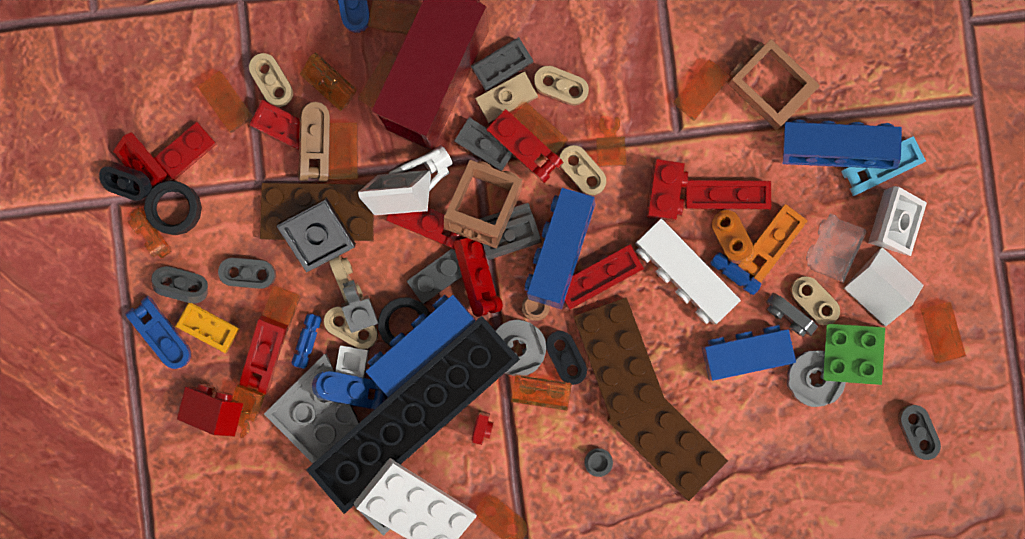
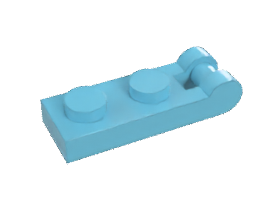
[841,136,926,196]

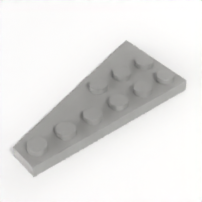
[264,354,390,536]

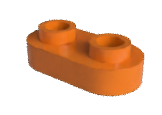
[712,210,754,264]

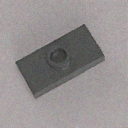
[471,37,534,91]

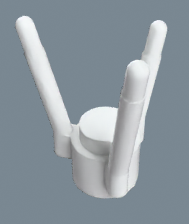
[389,145,452,191]

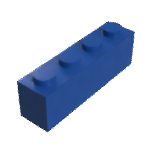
[782,120,902,169]
[525,188,596,310]
[365,294,476,397]

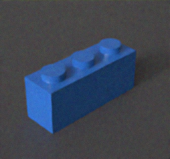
[702,325,796,381]

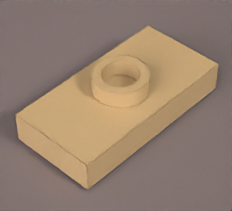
[475,72,538,124]

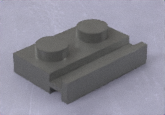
[479,203,542,260]

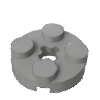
[496,320,546,377]
[787,350,846,407]

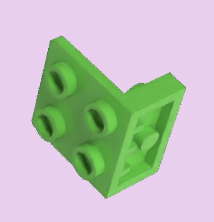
[823,324,885,385]

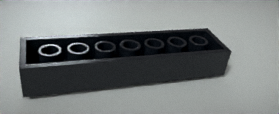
[306,316,520,514]

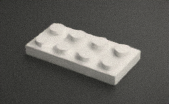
[354,458,477,539]

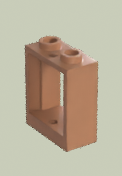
[728,39,820,130]
[444,160,523,249]

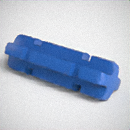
[710,252,762,295]
[291,314,322,369]

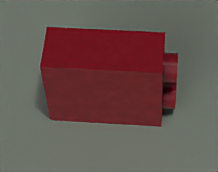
[372,0,489,151]

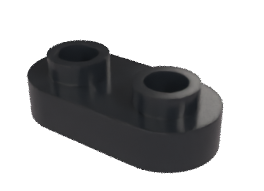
[99,163,152,201]
[546,331,587,385]

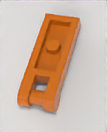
[738,204,808,283]

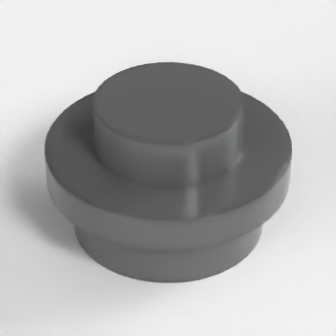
[584,448,613,477]

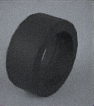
[144,181,202,235]
[378,297,430,348]

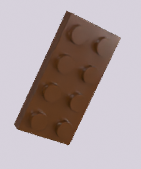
[260,183,374,242]
[574,297,666,424]
[607,399,728,501]

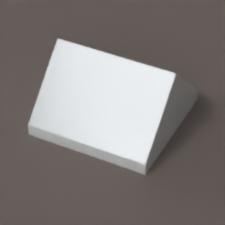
[358,170,431,215]
[868,186,927,256]
[843,247,924,326]

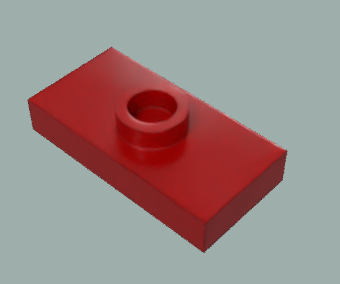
[249,100,300,150]
[471,412,494,445]

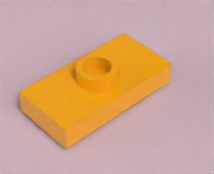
[175,303,240,353]

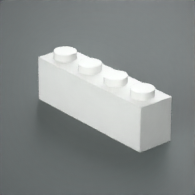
[635,218,741,324]

